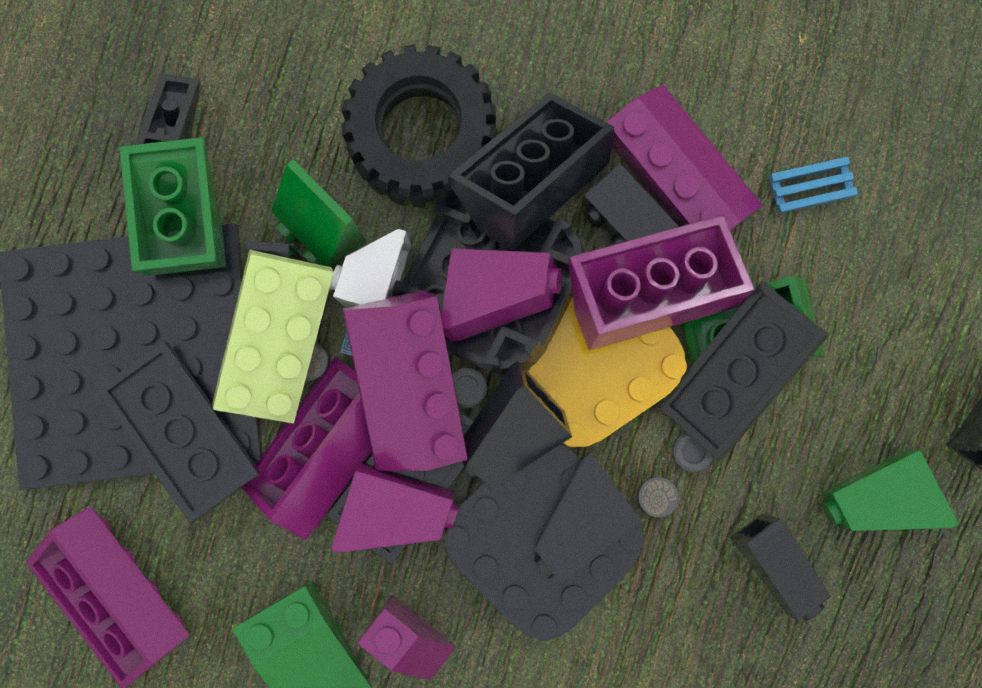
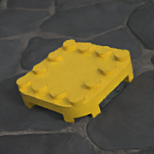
[528,298,687,447]

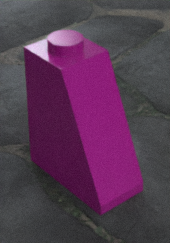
[441,249,562,341]
[331,462,459,553]
[357,596,456,680]

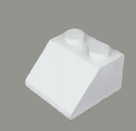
[330,229,412,308]

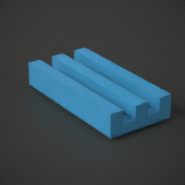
[769,157,858,214]

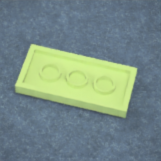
[212,250,334,424]

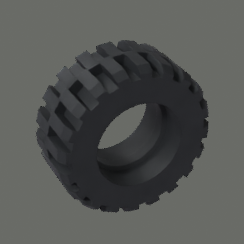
[341,45,496,207]

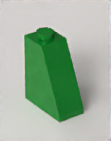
[822,450,959,531]

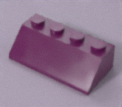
[606,85,762,231]
[568,215,755,351]
[342,290,468,471]
[242,357,372,540]
[26,506,190,688]

